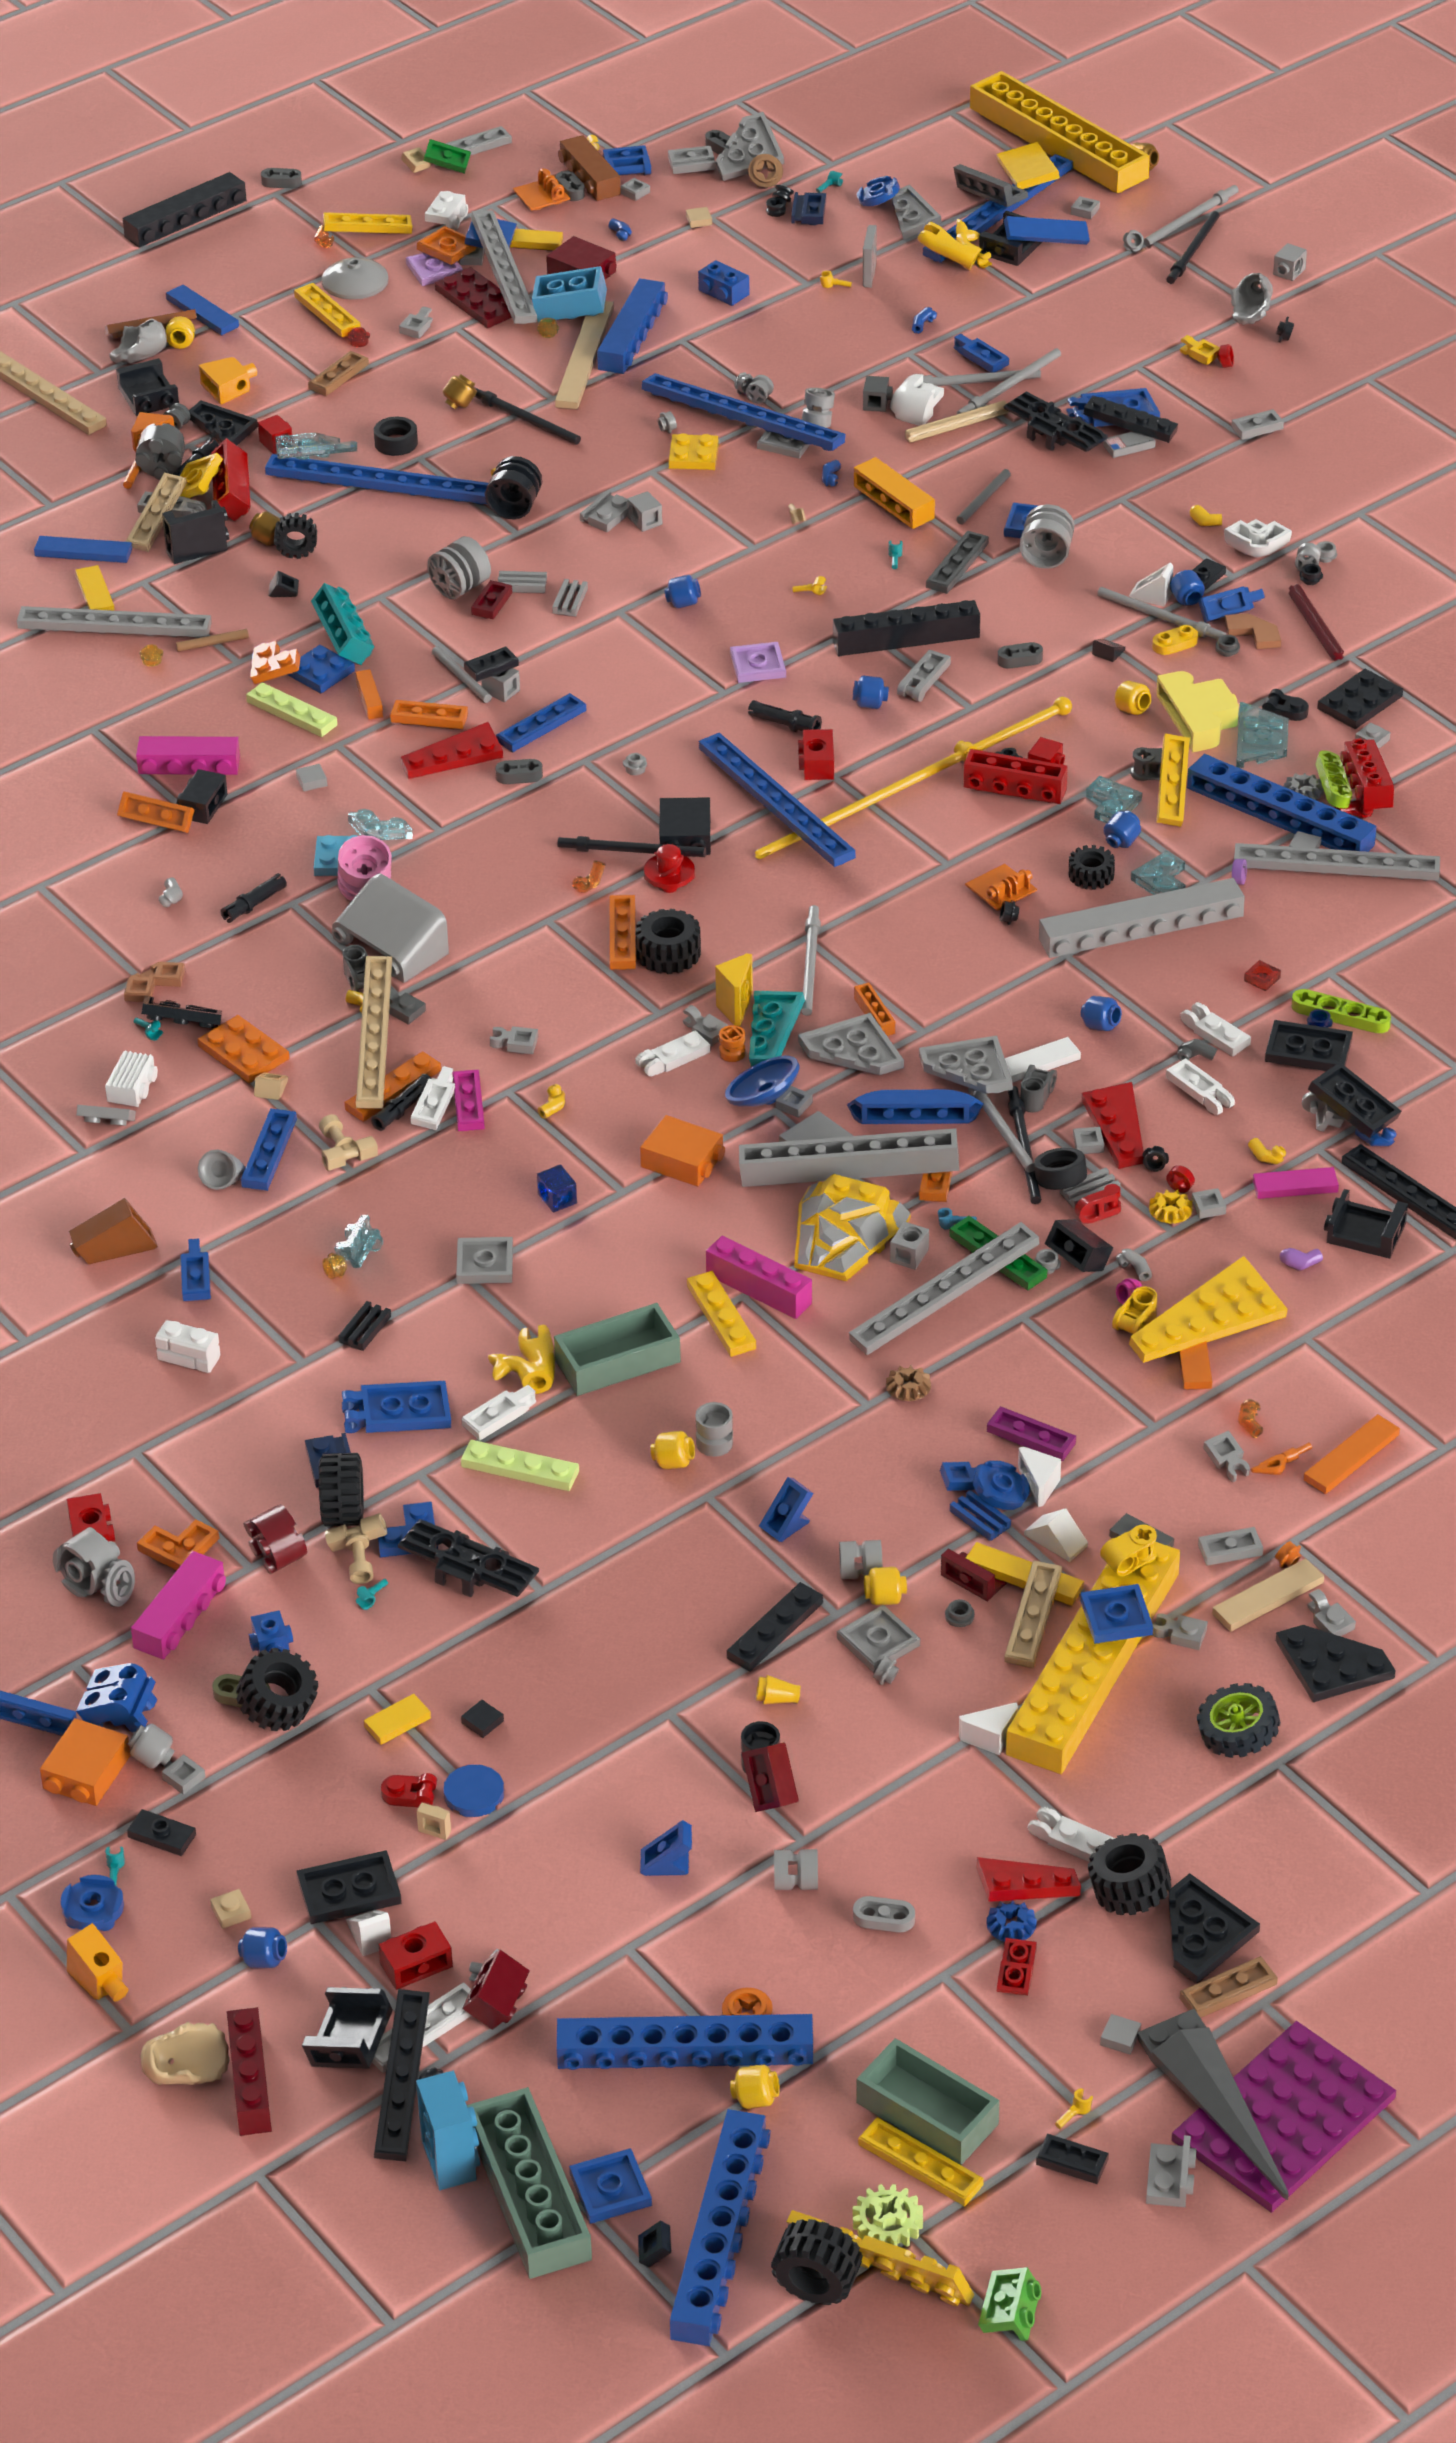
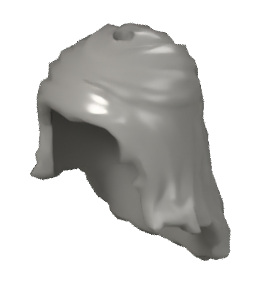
[1231,273,1273,325]
[109,319,167,364]

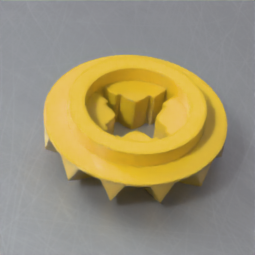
[1149,1189,1193,1224]

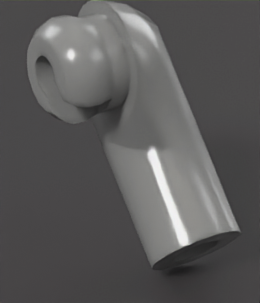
[1116,1249,1152,1281]

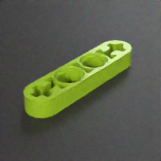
[1315,751,1352,808]
[1291,989,1391,1034]

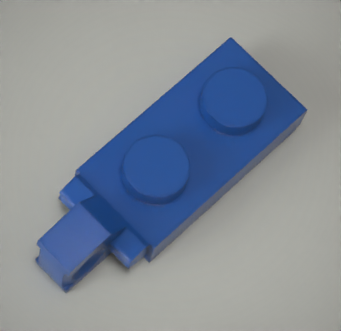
[954,333,1009,373]
[1198,586,1265,623]
[181,1238,211,1301]

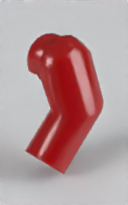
[1335,800,1374,819]

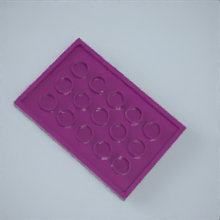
[1171,2020,1396,2213]

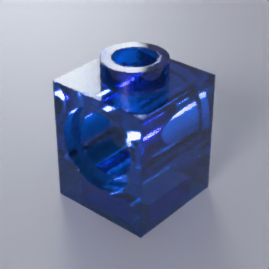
[537,1164,577,1213]

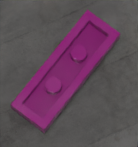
[987,1406,1076,1461]

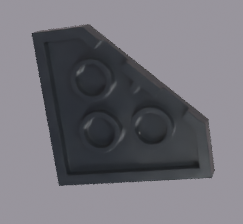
[1275,1625,1396,1702]
[1168,1873,1260,1984]

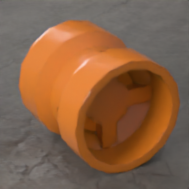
[719,1025,746,1062]

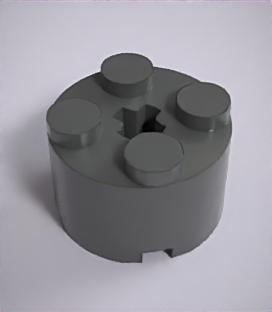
[135,423,185,480]

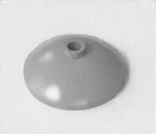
[322,257,389,299]

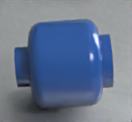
[1170,570,1205,606]
[664,575,701,608]
[852,676,889,709]
[1104,811,1141,848]
[1081,996,1122,1031]
[238,1927,287,1968]

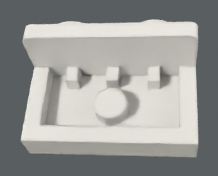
[425,191,468,230]

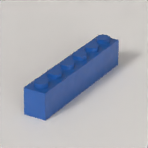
[597,278,668,374]

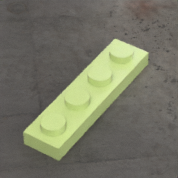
[246,682,337,737]
[461,1440,579,1491]

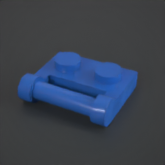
[603,145,652,175]

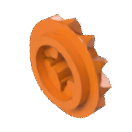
[722,1987,773,2015]

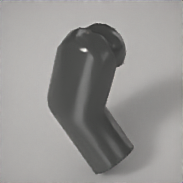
[1177,1039,1218,1061]

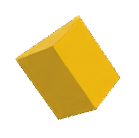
[715,953,753,1027]

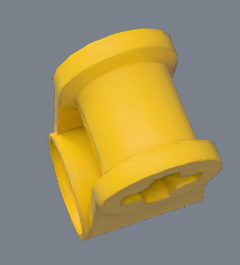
[1112,1286,1157,1334]
[1100,1525,1157,1576]

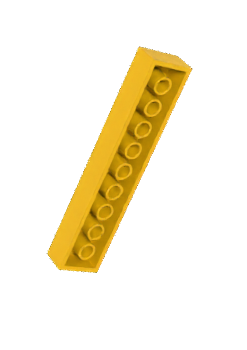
[970,71,1150,194]
[1006,1532,1180,1775]

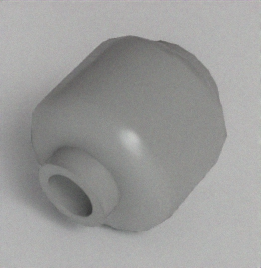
[128,1724,175,1769]

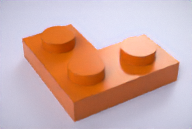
[250,641,300,684]
[137,1519,220,1571]

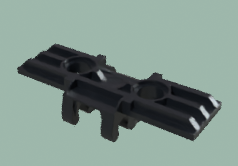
[1004,391,1108,452]
[398,1519,539,1597]

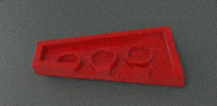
[401,722,503,779]

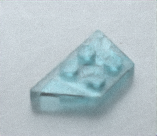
[275,433,357,460]
[1236,702,1289,768]

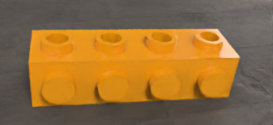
[854,457,935,529]

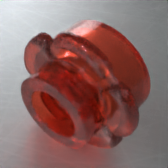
[348,327,370,347]

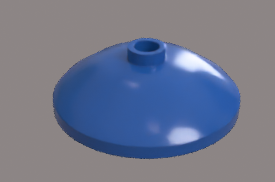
[725,1055,800,1107]

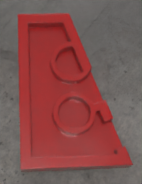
[976,1857,1081,1902]

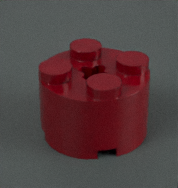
[243,1504,307,1574]

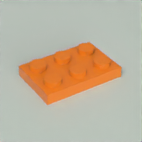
[198,1015,290,1084]

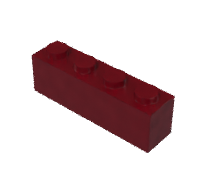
[227,2007,272,2136]

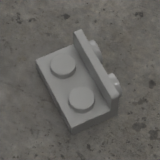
[1146,2135,1196,2207]

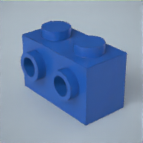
[698,260,750,306]

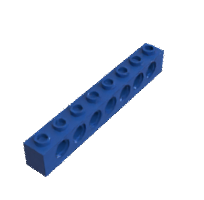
[1187,754,1377,852]
[557,2014,813,2070]
[670,2109,771,2347]

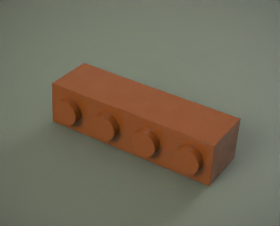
[558,135,621,201]

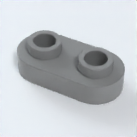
[853,1896,915,1932]

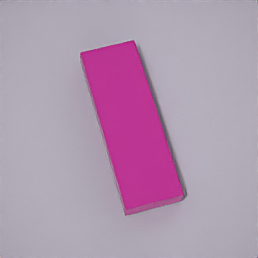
[452,1070,485,1131]
[1253,1167,1339,1199]

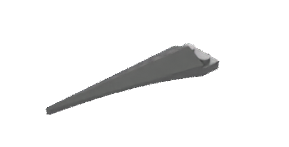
[1137,2009,1289,2200]

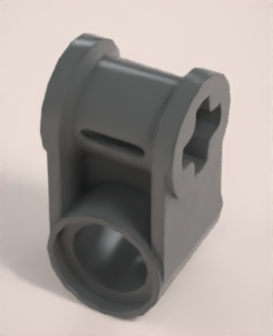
[1130,747,1162,781]
[343,945,368,992]
[1020,1064,1057,1113]

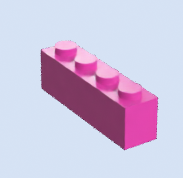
[136,736,240,775]
[706,1235,812,1319]
[131,1551,226,1660]

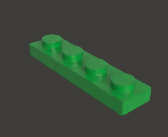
[949,1216,1048,1291]

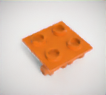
[513,168,570,211]
[965,863,1037,911]

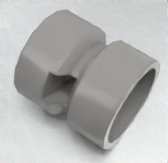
[802,388,835,428]
[695,1402,733,1457]
[839,1540,883,1579]
[774,1849,818,1890]

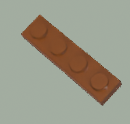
[105,309,197,338]

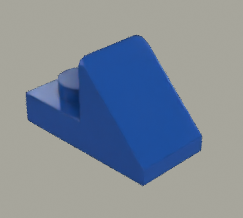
[759,1477,814,1542]
[640,1820,692,1876]

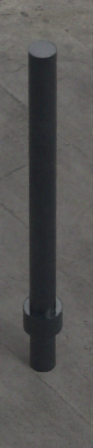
[1166,211,1220,284]
[474,387,581,445]
[557,836,706,858]
[1008,1086,1042,1204]

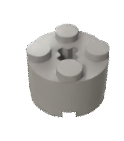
[53,1527,120,1597]

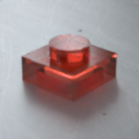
[1244,960,1281,991]

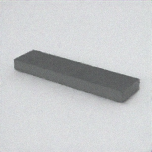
[926,531,989,594]

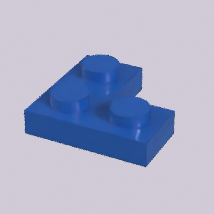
[378,1502,438,1558]

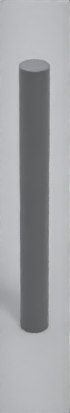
[956,469,1011,525]

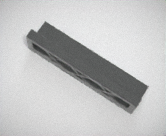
[953,164,1028,207]

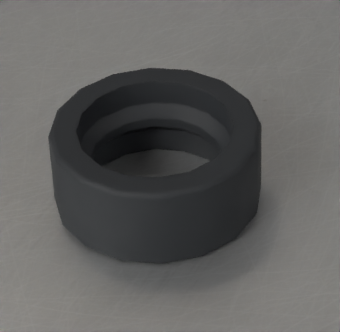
[374,416,418,456]
[1034,1148,1087,1190]

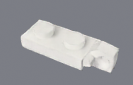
[411,1066,455,1130]
[462,1385,536,1441]

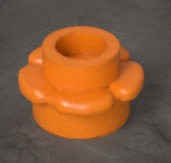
[1275,1541,1302,1568]

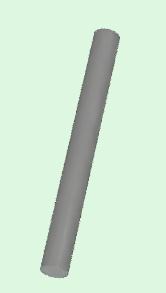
[432,646,492,703]

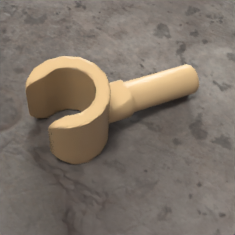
[788,504,806,524]

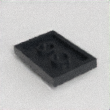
[1317,668,1403,729]
[1265,1020,1353,1071]
[1308,1062,1402,1138]
[296,1850,402,1924]

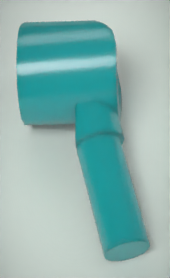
[816,171,843,193]
[888,541,903,569]
[134,1017,163,1041]
[356,1579,388,1610]
[105,1846,125,1886]

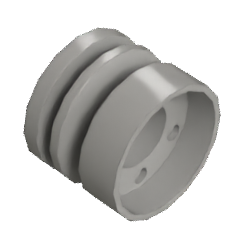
[1019,504,1075,569]
[427,536,491,599]

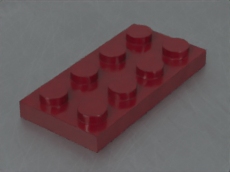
[435,267,512,328]

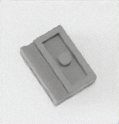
[668,146,716,174]
[580,491,628,532]

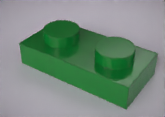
[423,139,471,174]

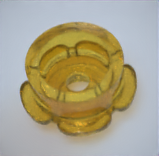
[537,318,559,338]
[139,644,164,666]
[322,1253,347,1279]

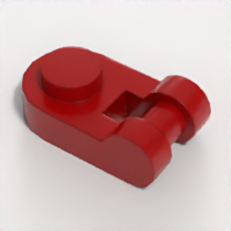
[1075,1184,1121,1224]
[381,1773,437,1808]

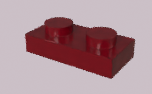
[471,580,513,620]

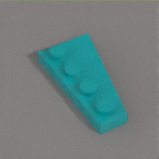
[749,991,805,1067]

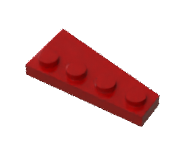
[1081,1082,1144,1169]

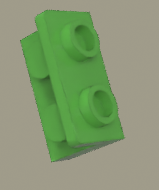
[978,2267,1041,2341]

